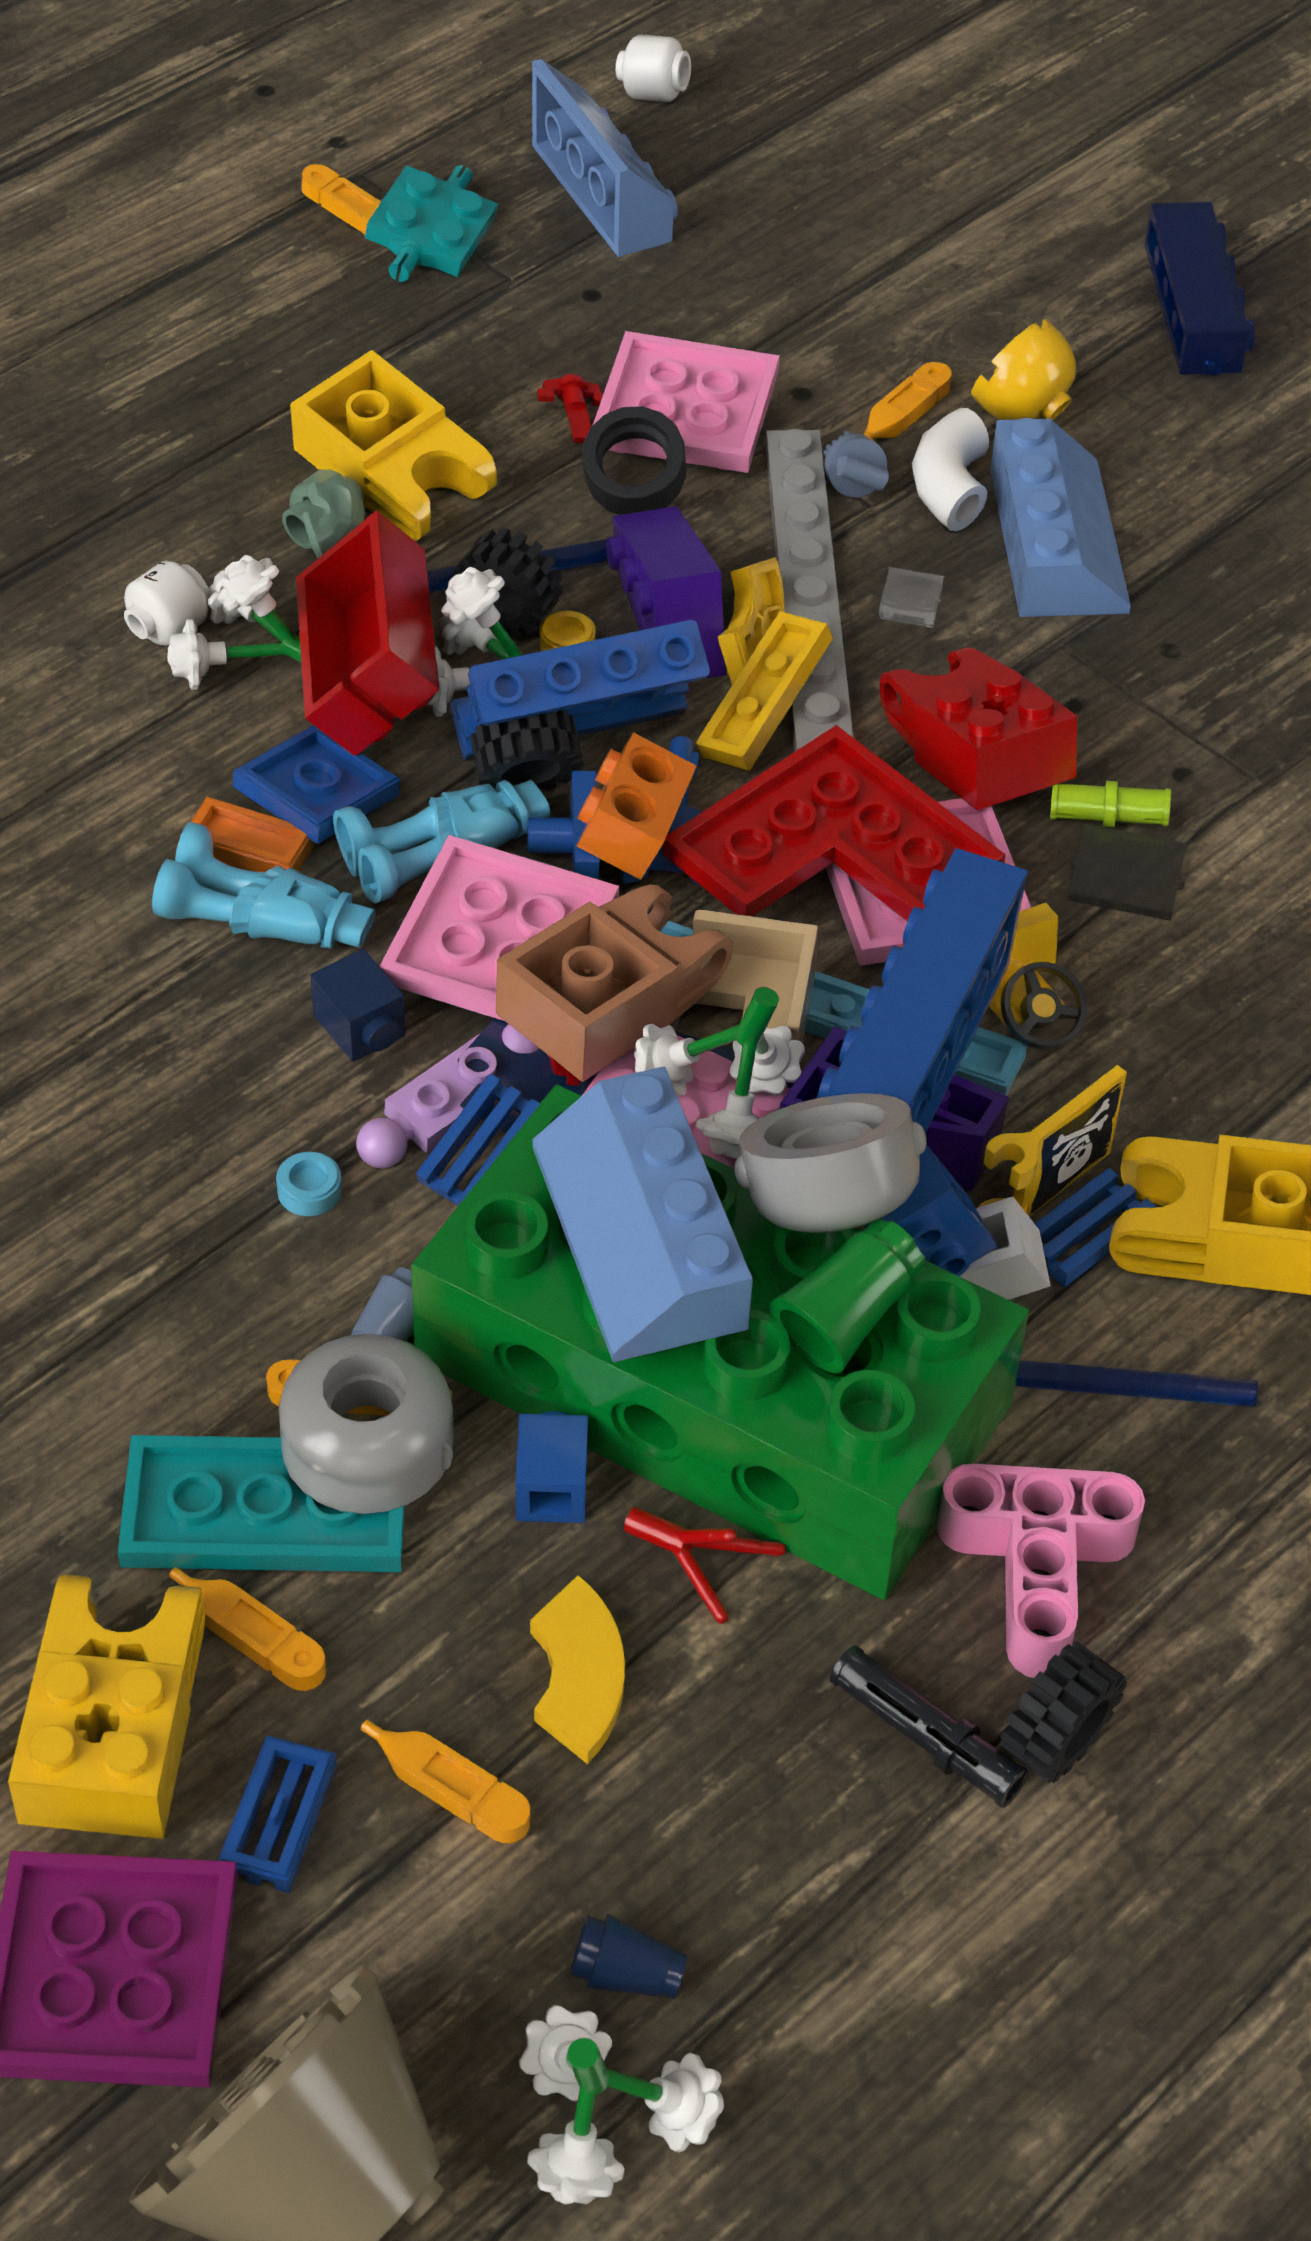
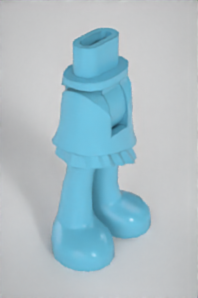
[333,780,550,903]
[152,822,375,949]

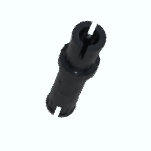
[830,1645,1029,1808]

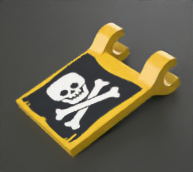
[978,1065,1127,1217]

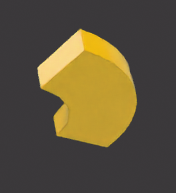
[717,557,785,685]
[530,1576,625,1764]

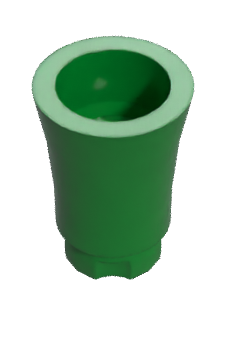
[769,1218,925,1374]

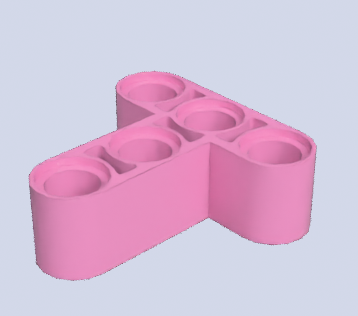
[936,1464,1145,1678]

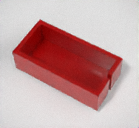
[296,510,440,756]

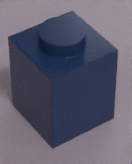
[310,948,405,1062]

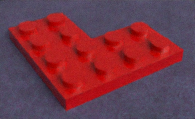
[662,725,1006,921]

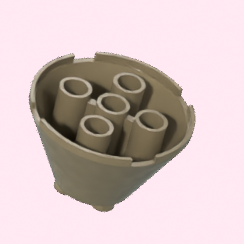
[128,1964,444,2241]

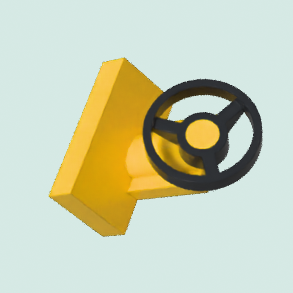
[989,903,1087,1049]

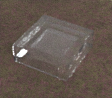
[879,567,944,628]

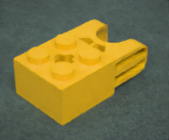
[290,350,497,541]
[1109,1135,1311,1295]
[8,1574,205,1839]

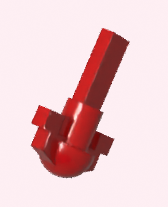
[536,373,604,443]

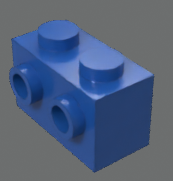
[864,1144,998,1276]

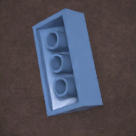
[532,59,678,257]
[990,418,1131,617]
[532,1066,752,1362]

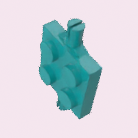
[364,165,498,282]

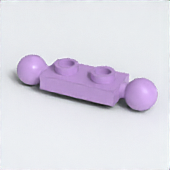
[356,1024,539,1169]

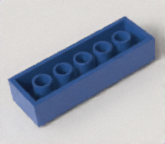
[817,848,1028,1134]

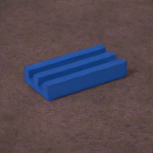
[416,1073,540,1206]
[1035,1168,1156,1288]
[218,1735,337,1893]

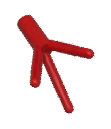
[624,1507,786,1624]

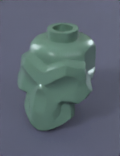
[282,470,365,559]

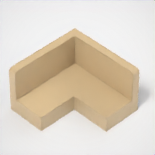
[693,910,818,1043]

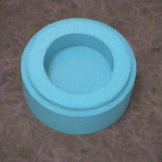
[276,1152,342,1216]

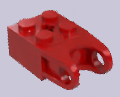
[879,647,1077,811]

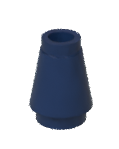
[570,1914,687,1999]

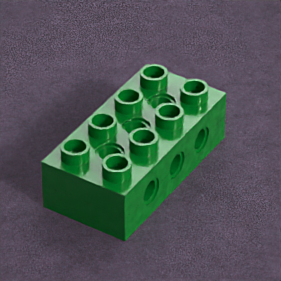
[411,1084,1029,1601]

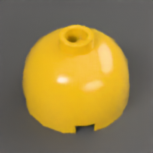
[971,319,1076,421]

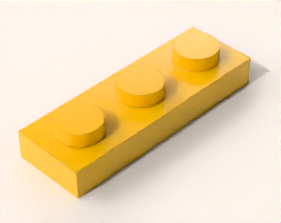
[695,611,833,771]

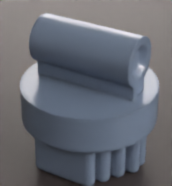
[823,431,889,497]

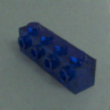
[1145,202,1255,375]

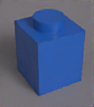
[516,1411,588,1523]

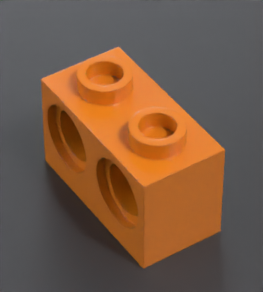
[577,732,697,880]

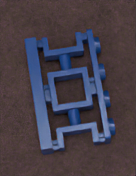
[449,620,710,761]

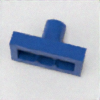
[527,771,599,879]

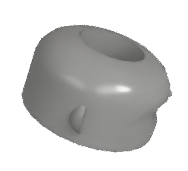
[734,1093,926,1233]
[278,1334,454,1514]

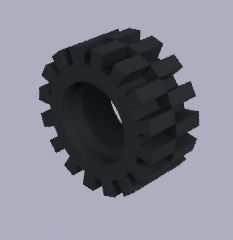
[453,528,563,638]
[470,710,583,791]
[1000,1642,1127,1784]

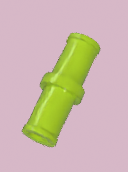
[1050,781,1171,827]

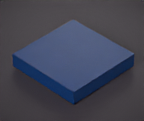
[232,725,401,844]

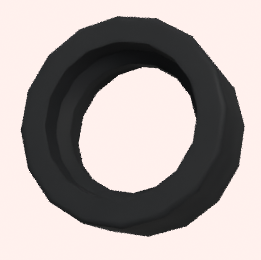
[582,406,686,515]

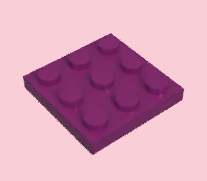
[0,1851,238,2088]

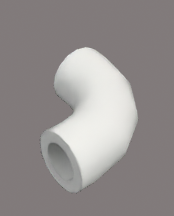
[912,408,989,531]

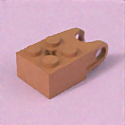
[496,884,733,1082]

